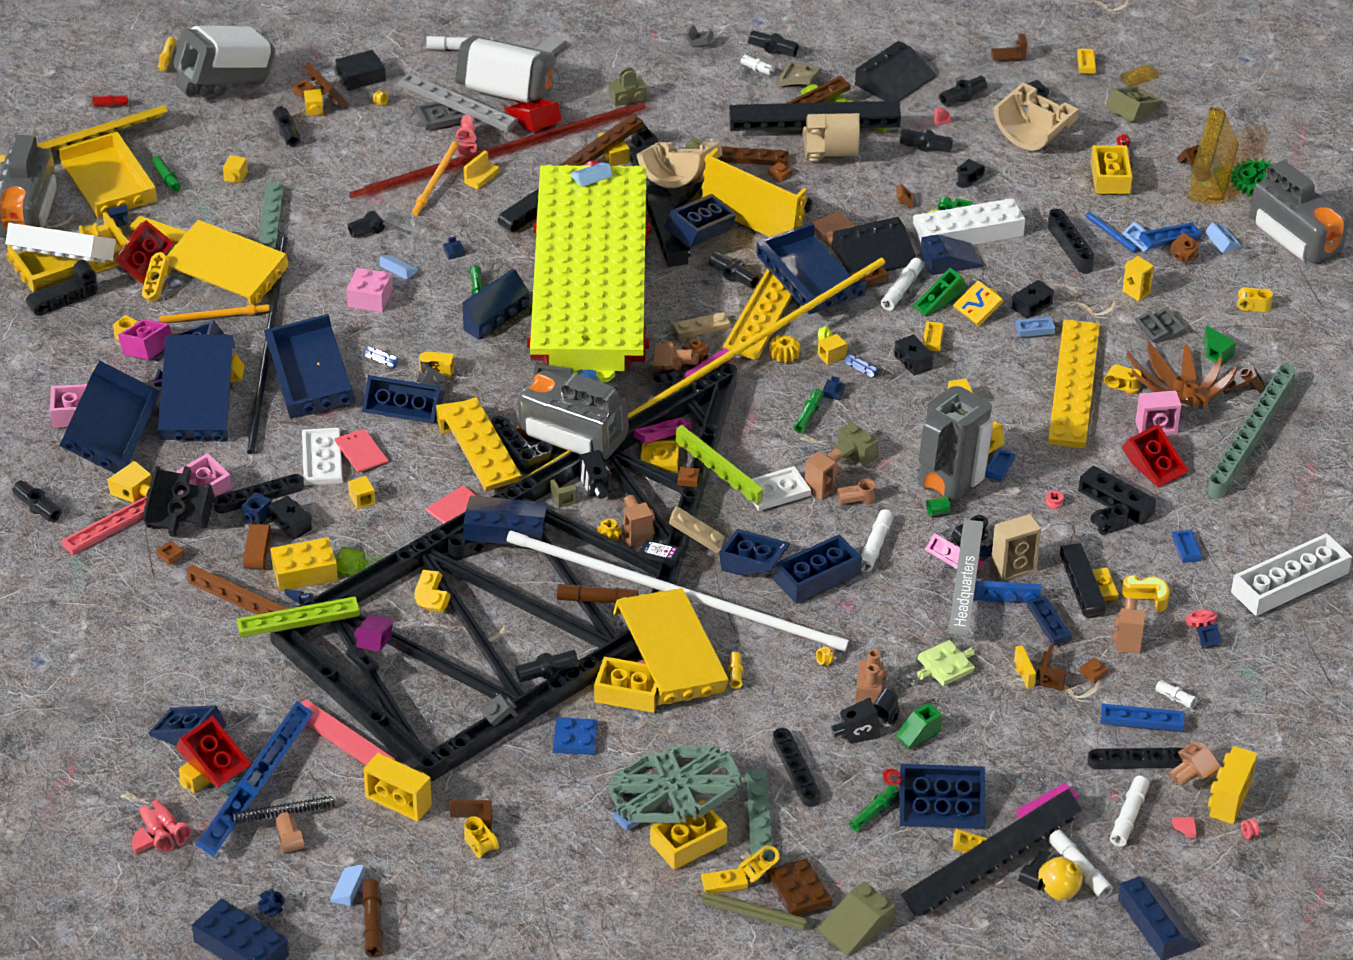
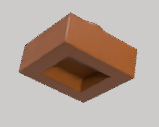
[292,80,316,99]
[768,162,792,182]
[896,184,914,208]
[677,467,700,487]
[156,541,184,565]
[1079,658,1109,683]

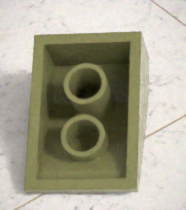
[1105,86,1163,123]
[817,881,896,957]

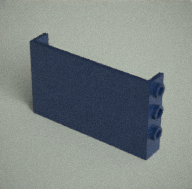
[756,223,866,315]
[264,314,355,419]
[158,334,235,441]
[59,360,160,474]

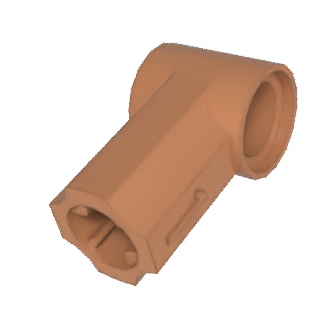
[837,479,876,504]
[275,812,304,853]

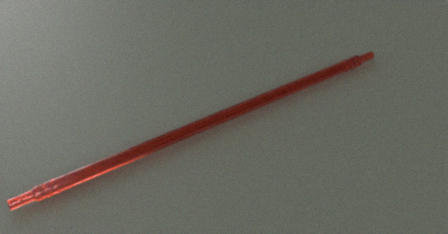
[349,102,646,199]

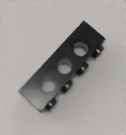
[1078,465,1157,525]

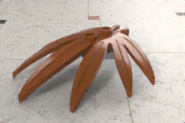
[1127,342,1237,409]

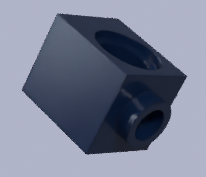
[242,492,272,524]

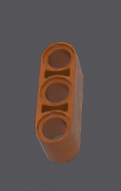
[243,524,271,569]

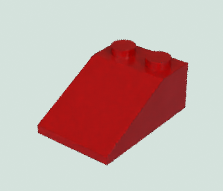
[505,99,562,133]
[114,220,174,284]
[1121,424,1189,488]
[176,716,252,788]

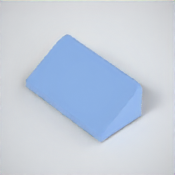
[571,163,612,186]
[1122,221,1158,253]
[1205,223,1242,253]
[379,255,419,280]
[330,865,365,906]

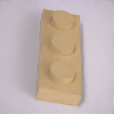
[673,312,730,339]
[669,507,725,553]

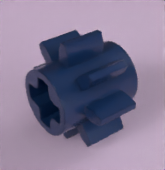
[258,888,285,917]

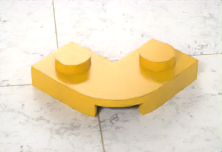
[414,570,451,613]

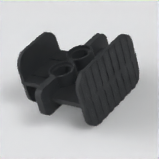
[143,466,214,537]

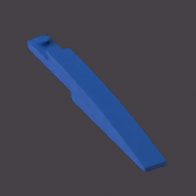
[196,701,314,857]

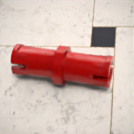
[93,94,128,108]
[882,769,901,785]

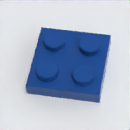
[553,717,598,755]

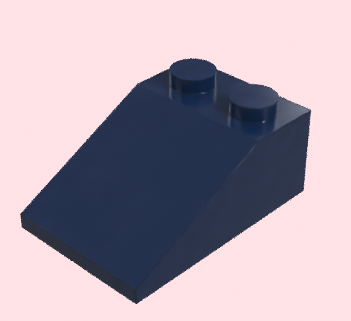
[920,234,982,275]
[719,529,790,575]
[149,705,227,746]

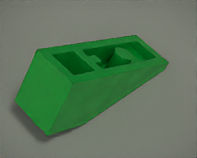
[913,268,968,317]

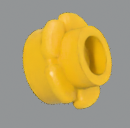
[373,90,388,107]
[816,646,834,666]

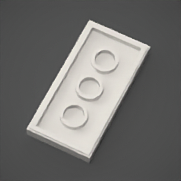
[302,428,343,486]

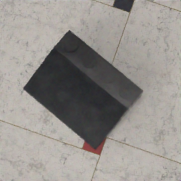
[855,40,936,101]
[832,217,917,273]

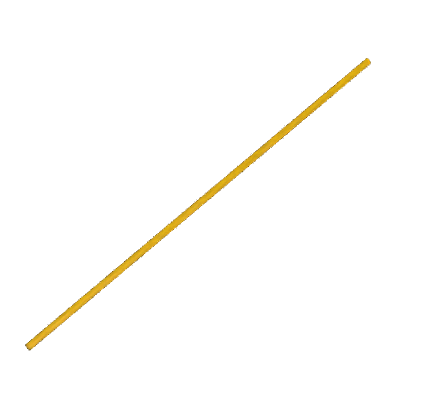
[522,258,885,479]

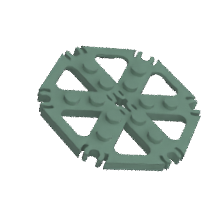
[608,746,742,823]

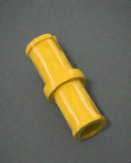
[728,652,744,689]

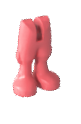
[456,114,477,158]
[139,799,192,852]

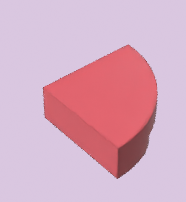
[934,108,952,125]
[1172,817,1196,838]
[132,828,154,855]

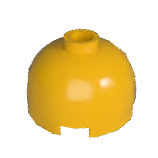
[1039,857,1083,901]

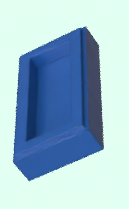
[985,449,1015,482]
[1172,530,1202,563]

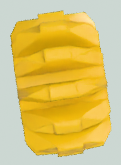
[769,334,801,364]

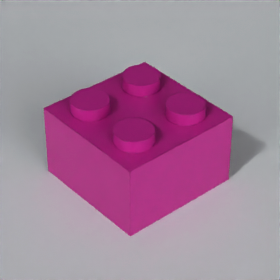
[118,319,172,360]

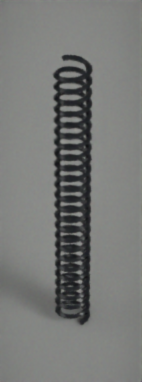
[232,796,335,824]

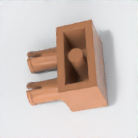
[653,341,699,372]
[805,448,843,500]
[624,495,655,549]
[1113,598,1145,654]
[856,649,887,703]
[1168,741,1220,786]

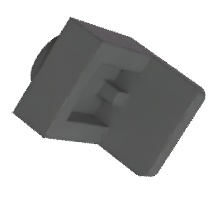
[686,25,714,47]
[416,367,448,388]
[481,694,518,727]

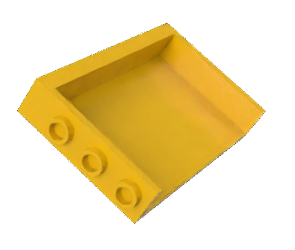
[59,131,157,219]
[702,148,807,237]
[6,212,128,292]
[166,220,289,306]
[613,588,729,705]

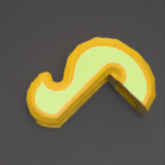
[1122,575,1170,613]

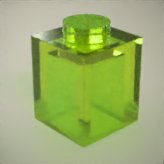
[336,546,368,577]

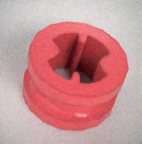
[1046,490,1064,509]
[1241,818,1260,839]

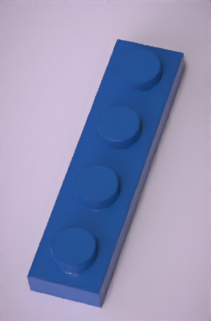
[1139,222,1202,249]
[973,580,1041,603]
[1100,703,1184,732]

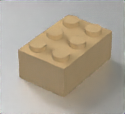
[991,514,1041,582]

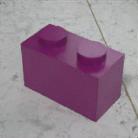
[354,615,393,652]

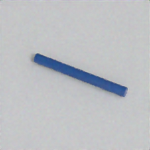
[1086,212,1138,253]

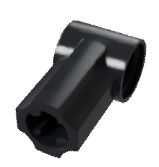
[347,211,386,238]
[1018,850,1055,891]

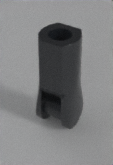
[346,645,379,675]

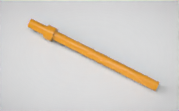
[411,141,459,216]
[159,304,269,323]

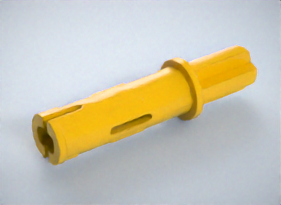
[158,37,177,72]

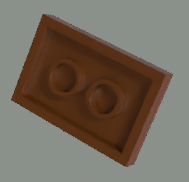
[304,62,350,110]
[767,858,832,916]

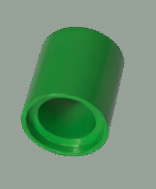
[926,496,950,517]

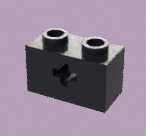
[1012,280,1054,319]
[894,334,934,376]
[269,495,312,540]

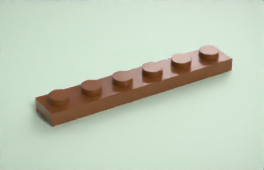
[187,564,287,615]

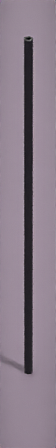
[247,236,288,454]

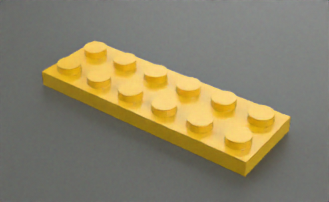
[441,397,521,492]

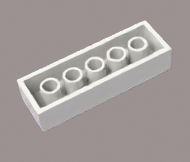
[912,198,1025,247]
[6,223,116,263]
[1231,533,1352,616]

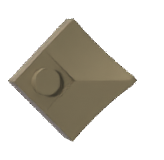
[778,61,821,87]

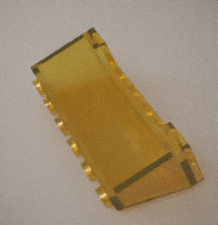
[1188,107,1239,205]

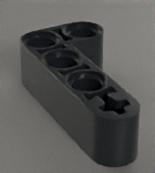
[26,260,98,316]
[491,416,553,474]

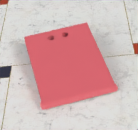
[334,429,389,472]
[425,485,477,524]

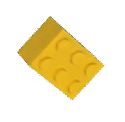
[1091,146,1132,194]
[270,537,338,592]
[594,657,660,713]
[1208,745,1258,824]
[363,753,432,822]
[650,800,727,870]

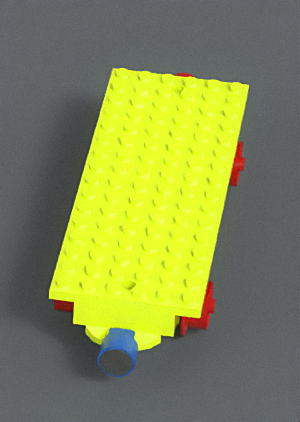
[527,161,651,383]

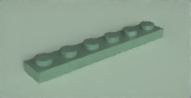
[258,182,284,250]
[745,770,773,870]

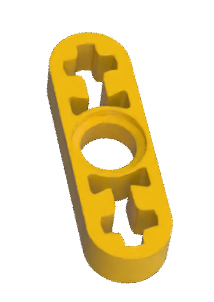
[142,252,169,302]

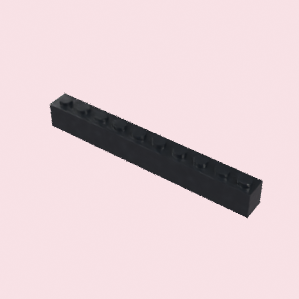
[729,101,901,132]
[630,145,691,267]
[901,788,1082,916]

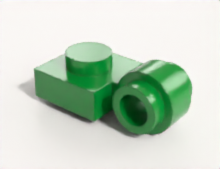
[937,197,973,210]

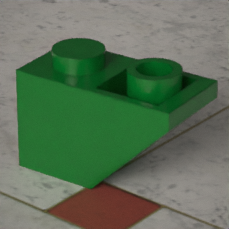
[1203,325,1236,365]
[896,703,942,749]

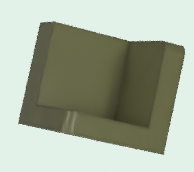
[550,480,577,508]

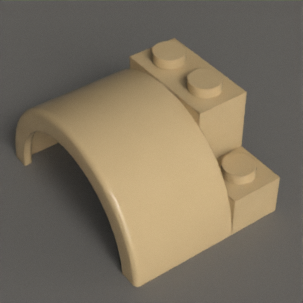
[993,82,1078,151]
[803,113,860,163]
[637,142,722,188]

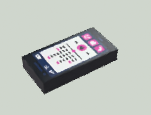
[638,539,683,566]

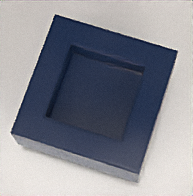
[1197,624,1222,649]

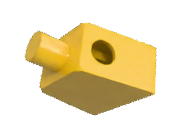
[107,461,152,503]

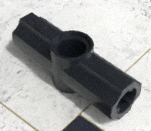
[748,30,799,57]
[939,75,988,106]
[273,106,301,147]
[900,129,953,152]
[709,251,759,289]
[12,480,62,523]
[515,650,579,683]

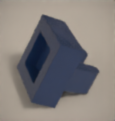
[108,205,128,227]
[443,236,465,260]
[822,376,845,401]

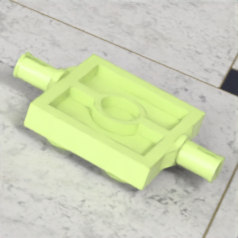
[917,640,975,686]

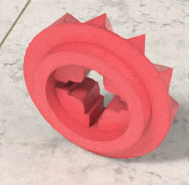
[1185,609,1217,628]

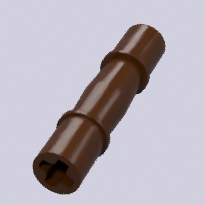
[557,584,639,605]
[362,879,383,957]

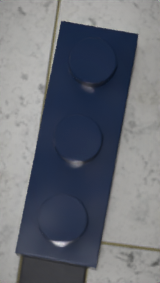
[1027,596,1072,646]

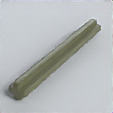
[702,892,807,931]

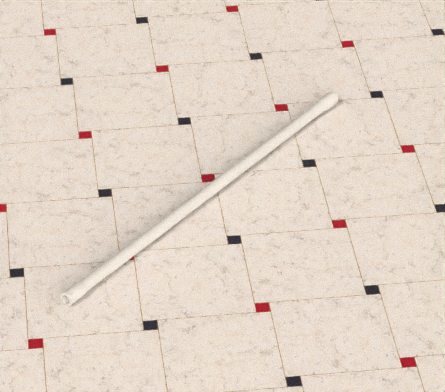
[507,530,849,651]

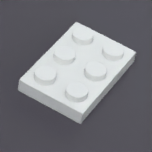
[752,466,811,511]

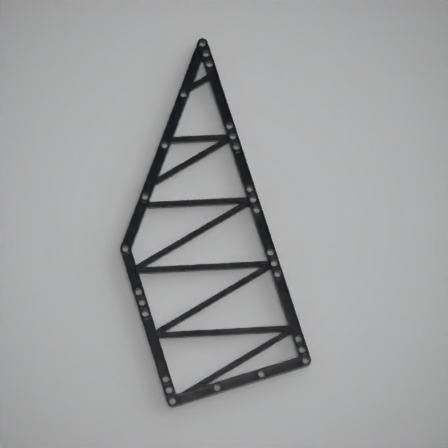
[270,363,737,781]

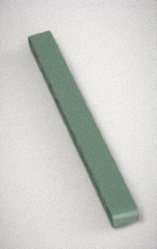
[1207,364,1296,499]

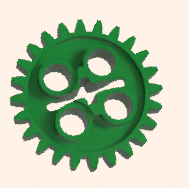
[1231,158,1275,197]

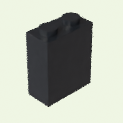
[334,49,386,91]

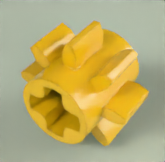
[597,519,622,541]

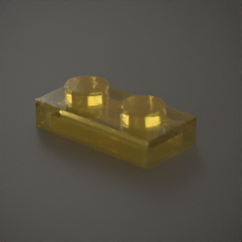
[1120,64,1158,87]

